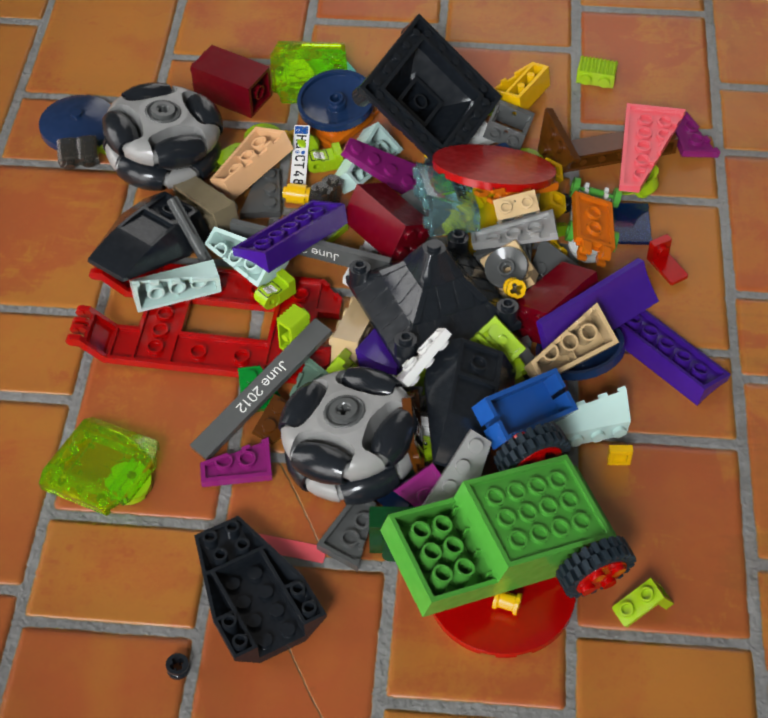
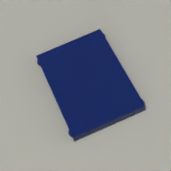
[613,203,652,245]

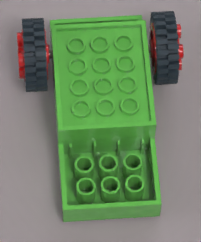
[380,423,636,617]

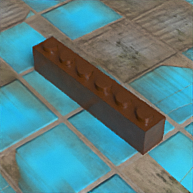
[564,131,678,173]

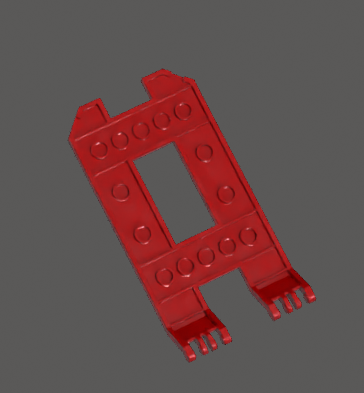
[65,264,343,384]

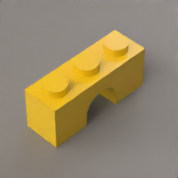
[538,157,567,219]

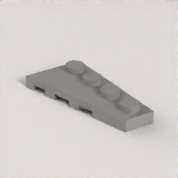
[471,209,559,250]
[422,429,492,505]

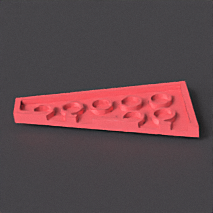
[619,103,686,193]

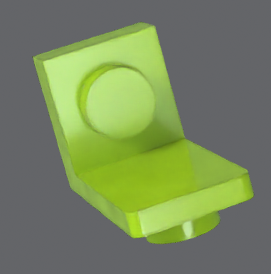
[612,578,674,627]

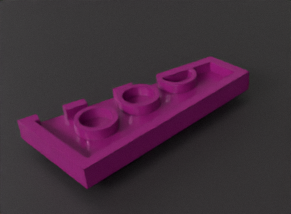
[341,137,423,194]

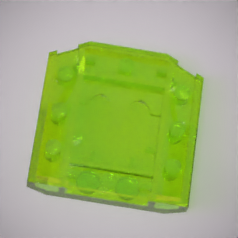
[270,41,347,103]
[39,417,160,516]

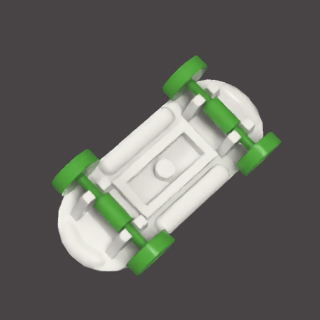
[565,177,622,263]

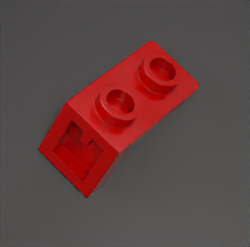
[646,234,688,285]

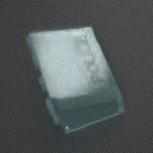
[412,162,480,237]

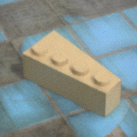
[329,296,374,365]
[524,303,619,378]

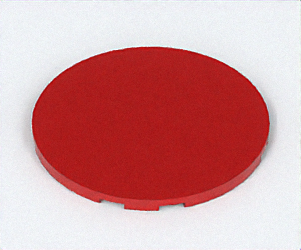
[432,144,556,192]
[433,577,576,658]

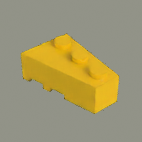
[494,62,550,115]

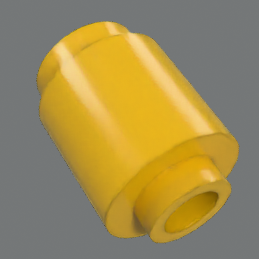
[282,183,313,205]

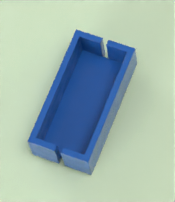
[472,368,578,450]

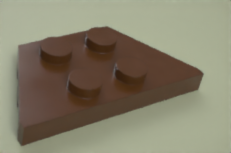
[538,108,581,173]
[399,389,425,474]

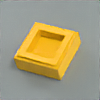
[606,445,633,465]

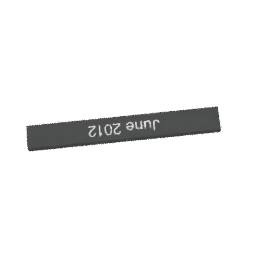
[230,218,392,270]
[190,318,332,460]

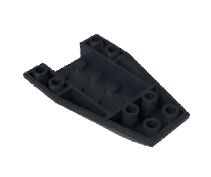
[87,191,210,282]
[424,337,516,467]
[194,516,327,663]

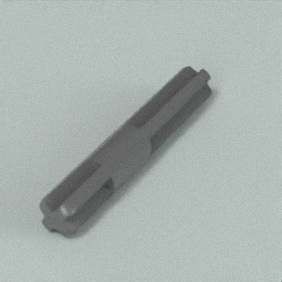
[167,196,217,268]

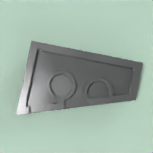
[240,169,281,219]
[532,241,581,281]
[317,502,376,572]

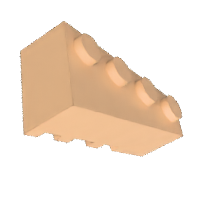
[210,126,294,200]

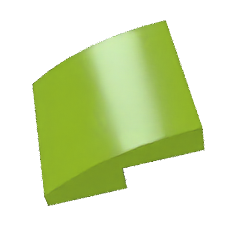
[470,315,526,363]

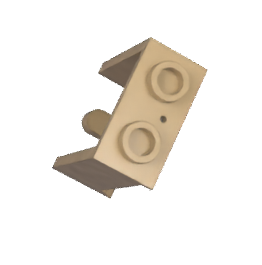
[493,189,540,224]

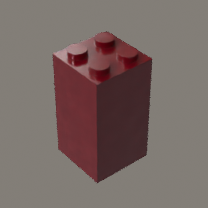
[190,45,272,118]
[346,183,433,261]
[515,261,598,344]

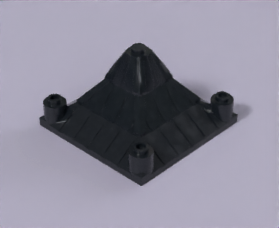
[352,14,502,176]
[346,229,522,369]

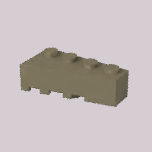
[173,176,239,233]

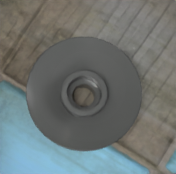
[485,246,528,288]

